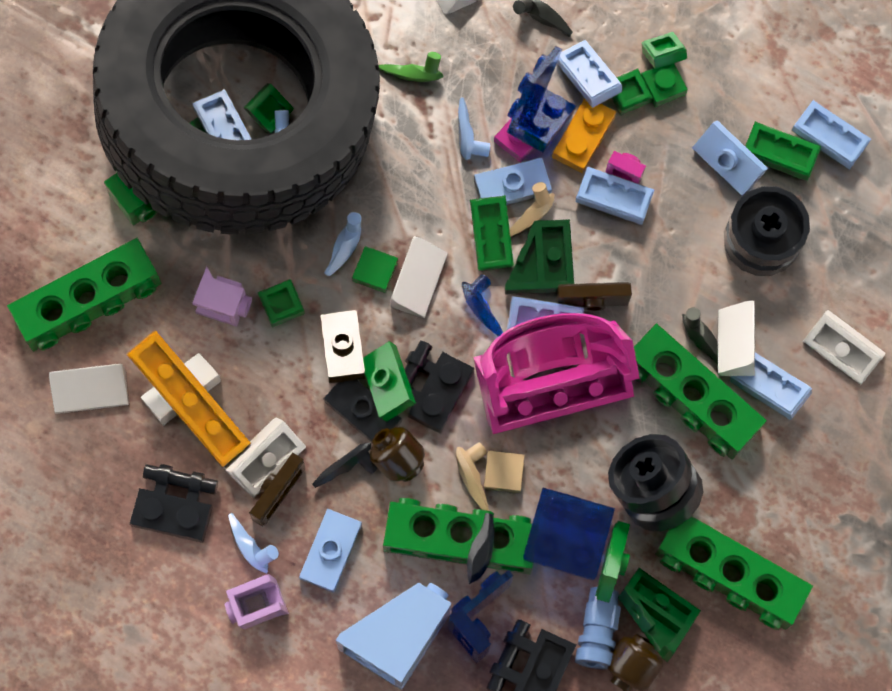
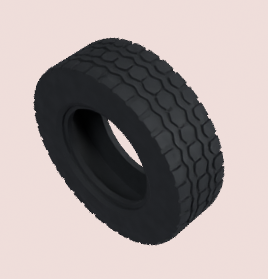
[93,0,380,235]

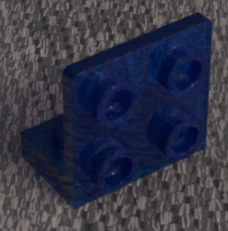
[507,46,576,153]
[523,487,615,580]
[448,570,514,664]

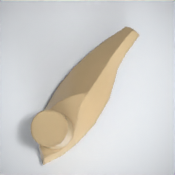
[510,182,555,237]
[456,442,489,511]

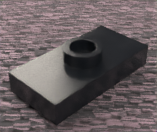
[323,380,402,443]

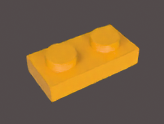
[552,98,616,174]

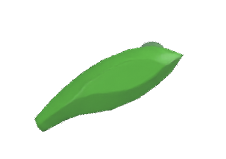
[379,52,444,82]

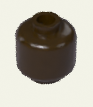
[370,427,425,482]
[607,634,663,691]

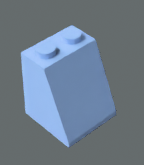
[336,583,452,690]

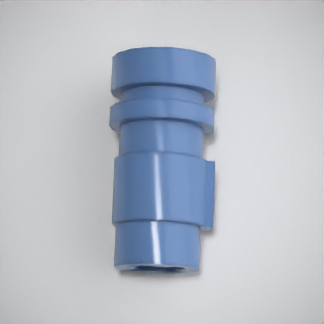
[575,587,621,669]

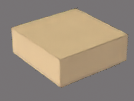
[484,451,525,493]

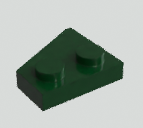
[504,219,574,295]
[618,568,701,663]

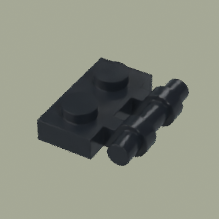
[405,340,475,434]
[129,464,218,543]
[486,619,577,691]

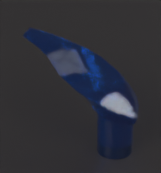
[462,274,503,337]

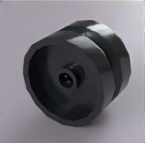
[724,186,810,276]
[608,434,704,532]

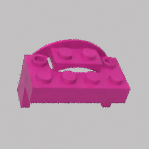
[473,313,640,434]

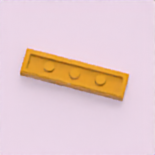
[126,330,251,467]

